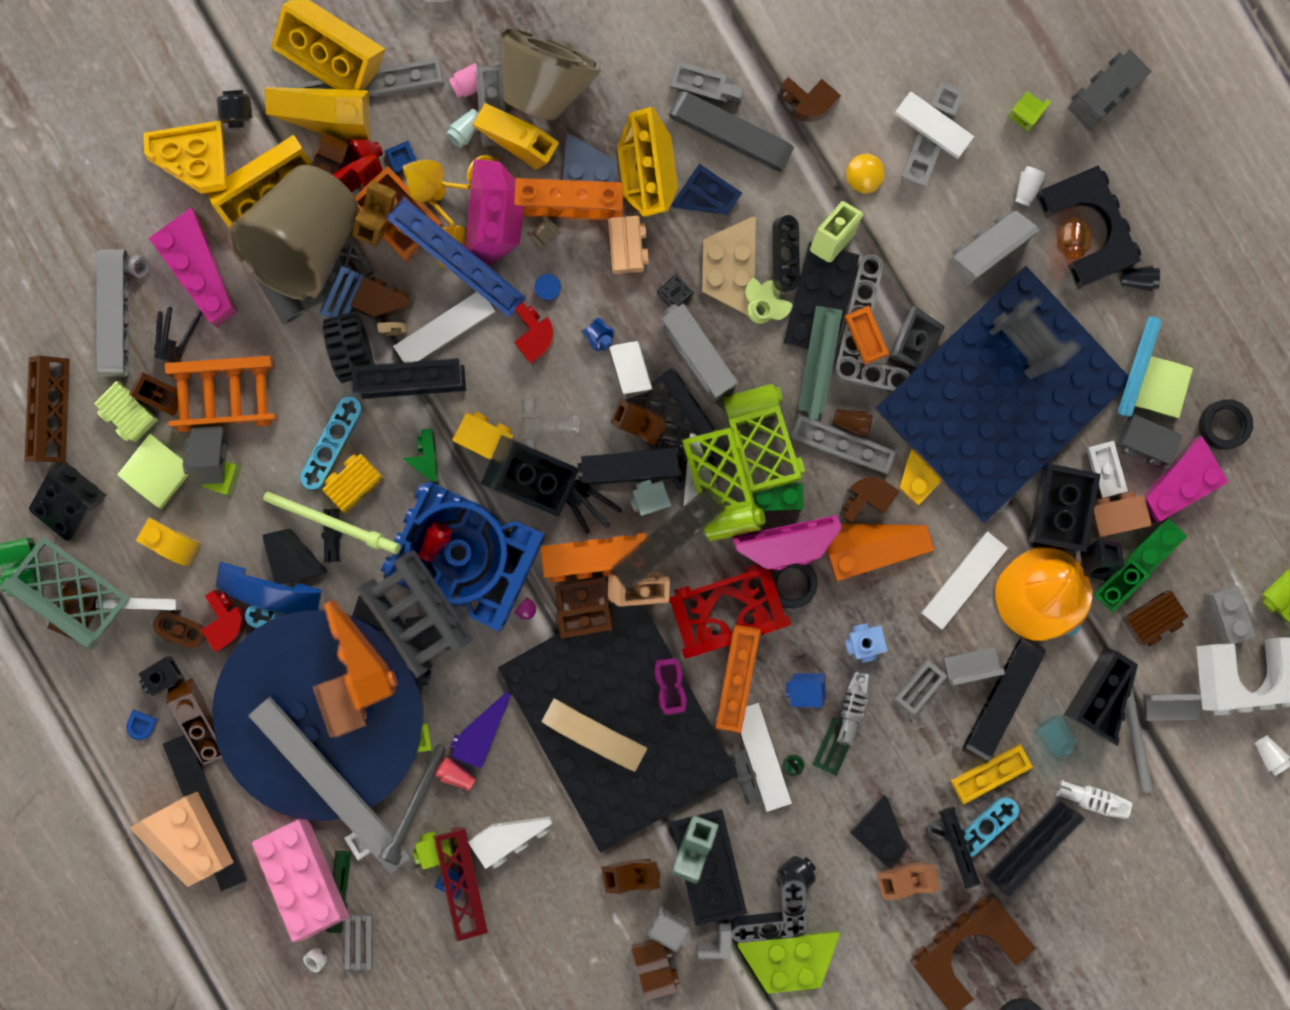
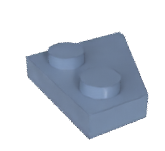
[563,134,617,182]

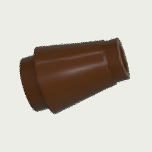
[833,409,873,437]

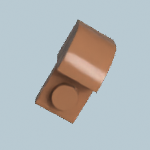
[876,861,941,900]

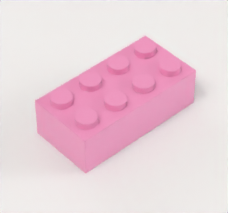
[251,819,350,942]

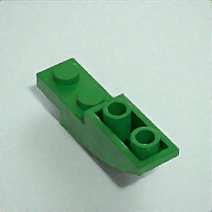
[1093,517,1188,613]

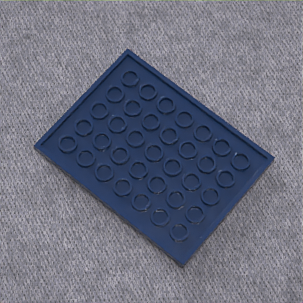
[875,266,1129,524]

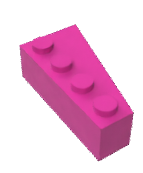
[149,207,238,327]

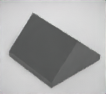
[888,306,945,370]

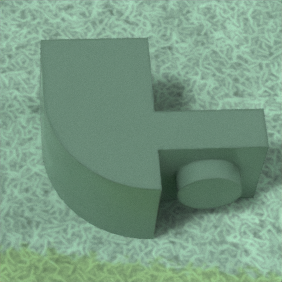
[671,815,718,884]

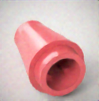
[435,757,476,791]

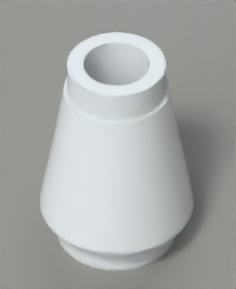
[1015,166,1046,207]
[1254,735,1290,776]

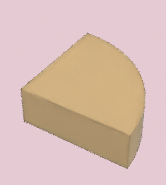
[377,322,407,337]

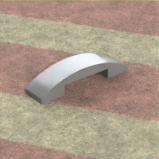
[901,82,965,187]

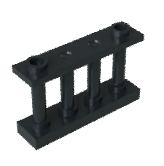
[351,358,466,399]

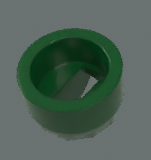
[783,754,805,776]

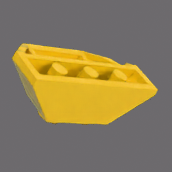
[617,107,678,217]

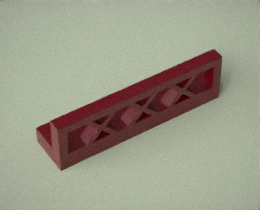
[433,826,488,942]

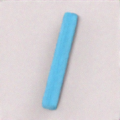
[1118,316,1162,417]

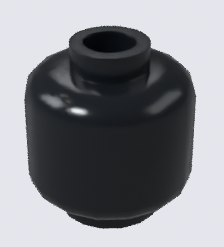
[217,90,252,128]
[776,856,816,891]

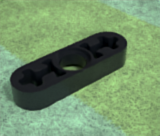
[772,215,800,292]

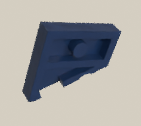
[671,163,743,215]

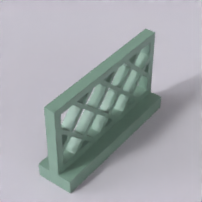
[798,306,842,420]
[0,536,130,652]

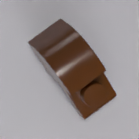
[779,77,841,122]
[310,131,348,175]
[610,398,666,445]
[841,477,900,523]
[601,859,661,894]

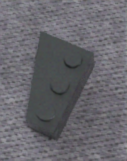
[1068,49,1152,131]

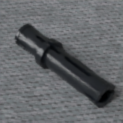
[939,807,981,889]

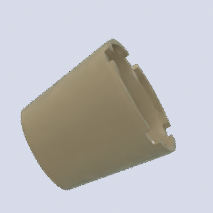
[227,165,359,300]

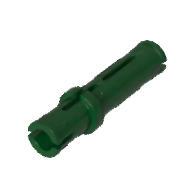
[325,850,352,933]

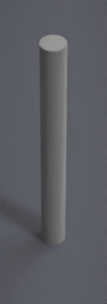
[1125,689,1153,793]

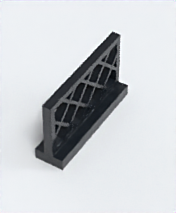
[626,368,732,490]
[985,800,1085,896]

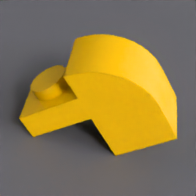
[136,517,202,566]

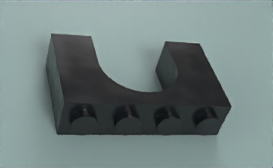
[1036,165,1141,289]

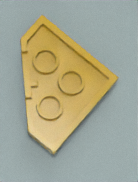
[143,121,227,194]

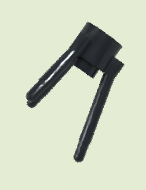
[154,307,203,362]
[566,479,622,534]

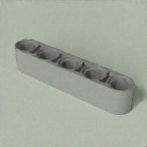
[96,249,129,377]

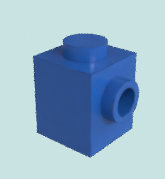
[786,673,827,707]

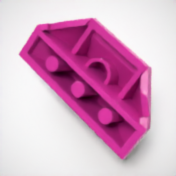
[465,159,524,266]
[732,515,841,570]

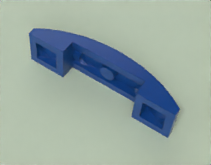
[216,562,322,613]

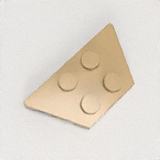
[702,217,756,317]

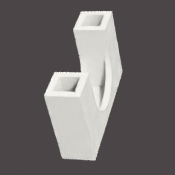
[1196,637,1290,715]

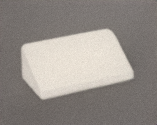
[610,341,653,398]

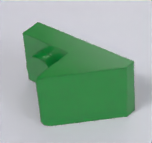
[403,428,439,483]

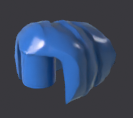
[581,317,615,351]

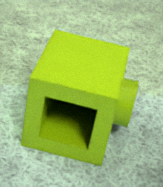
[413,831,454,870]

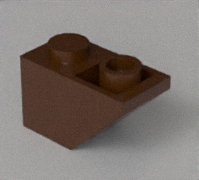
[350,276,414,320]

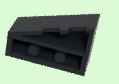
[1064,647,1138,746]

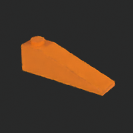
[825,523,935,581]
[324,599,398,710]

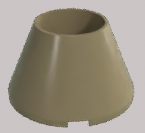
[500,28,602,120]

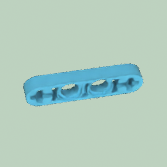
[300,396,363,490]

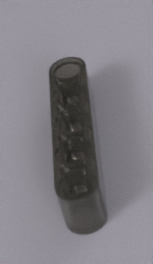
[610,487,726,591]

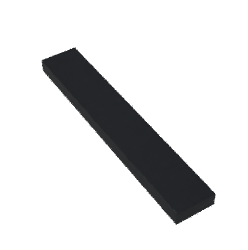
[162,735,247,891]

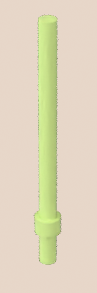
[263,491,401,554]

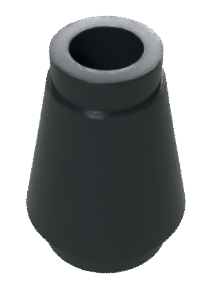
[1121,265,1160,291]

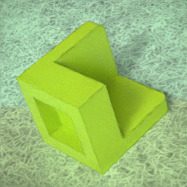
[1008,92,1051,132]
[202,462,242,496]

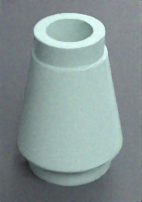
[446,109,478,148]

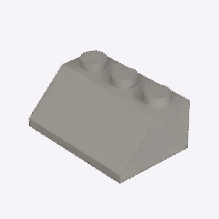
[949,210,1040,286]

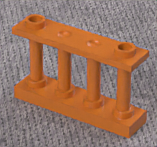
[514,178,623,221]
[165,356,279,432]

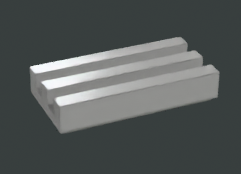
[893,659,948,716]
[345,915,373,970]

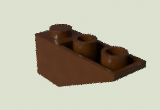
[167,678,222,766]

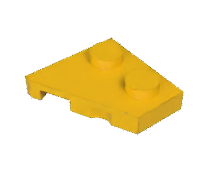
[898,448,942,506]

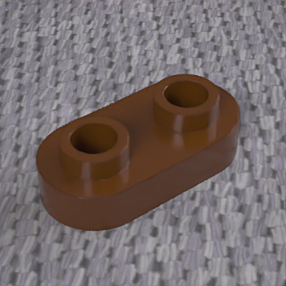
[153,612,206,648]

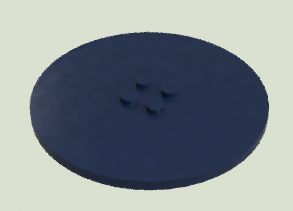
[212,610,424,821]

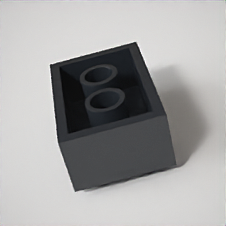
[480,435,578,517]
[1028,463,1101,553]

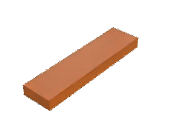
[715,625,761,733]

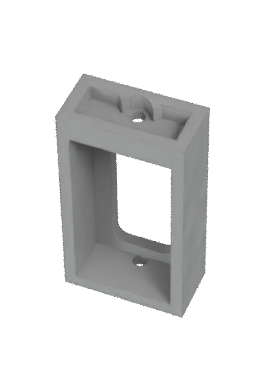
[661,303,738,402]

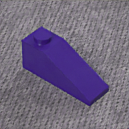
[450,691,512,769]

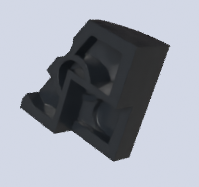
[262,528,328,585]

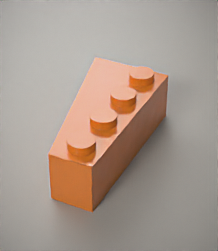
[540,533,650,583]

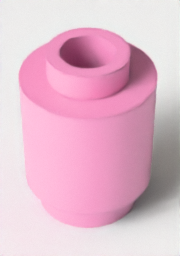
[449,63,483,98]

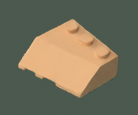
[129,792,234,887]

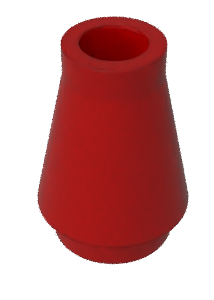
[418,522,452,562]

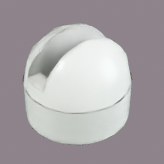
[303,948,327,972]

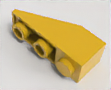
[472,103,559,170]

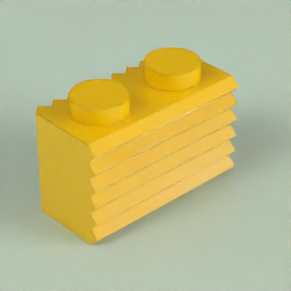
[322,454,385,514]

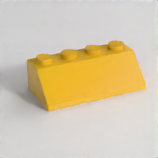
[271,0,385,90]
[207,135,311,229]

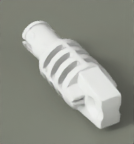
[1056,780,1132,819]

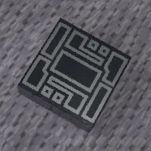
[657,274,694,307]

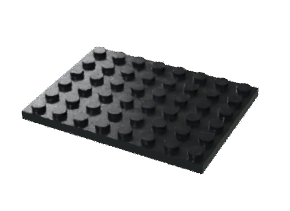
[498,603,738,853]

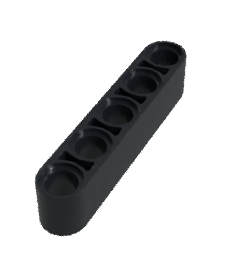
[962,637,1046,763]

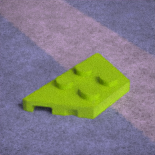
[737,930,840,994]

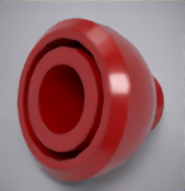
[348,138,383,162]

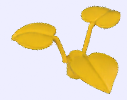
[403,155,499,268]

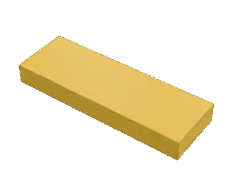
[950,744,1033,805]

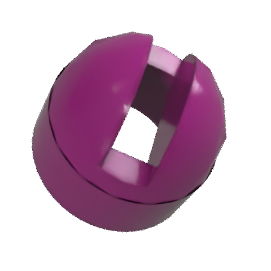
[514,597,536,620]

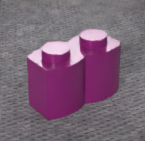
[655,657,686,715]

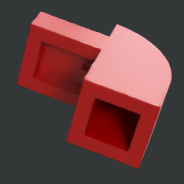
[514,302,554,366]
[201,590,246,652]

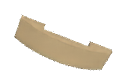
[541,698,647,772]

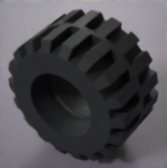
[322,311,374,383]

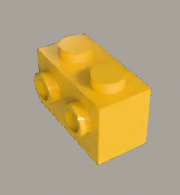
[452,411,515,460]

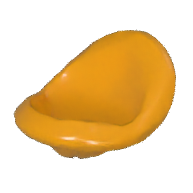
[995,547,1093,641]

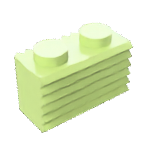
[810,201,863,262]
[94,381,159,442]

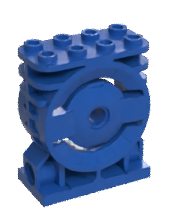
[381,481,546,631]

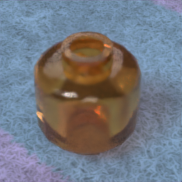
[1057,217,1091,259]

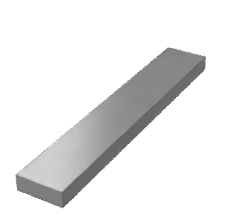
[286,57,445,99]

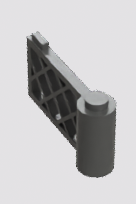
[256,233,374,324]

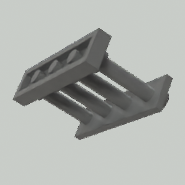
[989,298,1080,379]
[357,550,474,678]

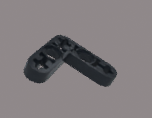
[730,871,808,943]

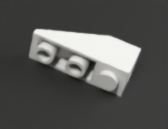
[468,816,553,869]

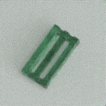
[812,716,858,776]

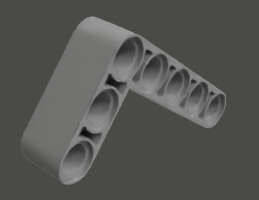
[833,254,910,393]

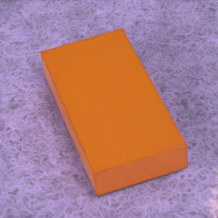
[844,306,889,365]

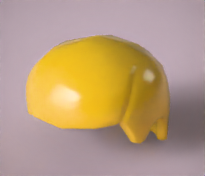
[846,153,886,194]

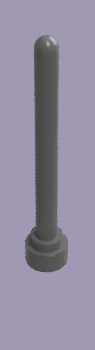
[379,744,446,866]

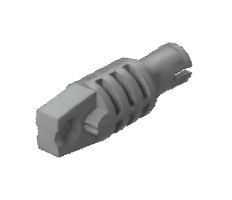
[837,672,873,746]

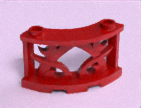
[668,564,792,659]

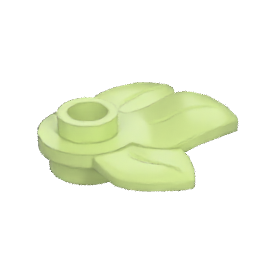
[745,278,793,324]

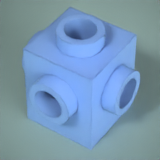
[845,623,888,663]

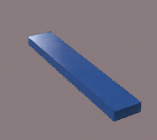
[387,197,526,318]

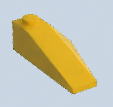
[264,87,371,143]

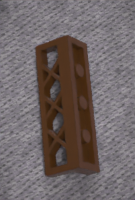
[24,356,70,463]

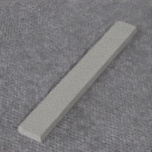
[248,697,412,874]

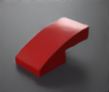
[333,154,383,193]

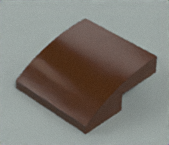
[554,577,613,639]

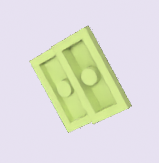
[1135,356,1193,419]
[117,434,188,509]

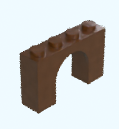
[910,895,1036,1010]

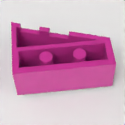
[1144,436,1228,523]

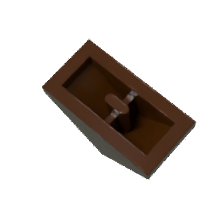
[129,372,178,416]

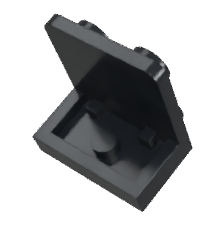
[29,462,106,541]

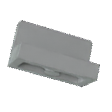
[943,647,1005,685]
[1144,693,1202,721]
[697,922,732,959]

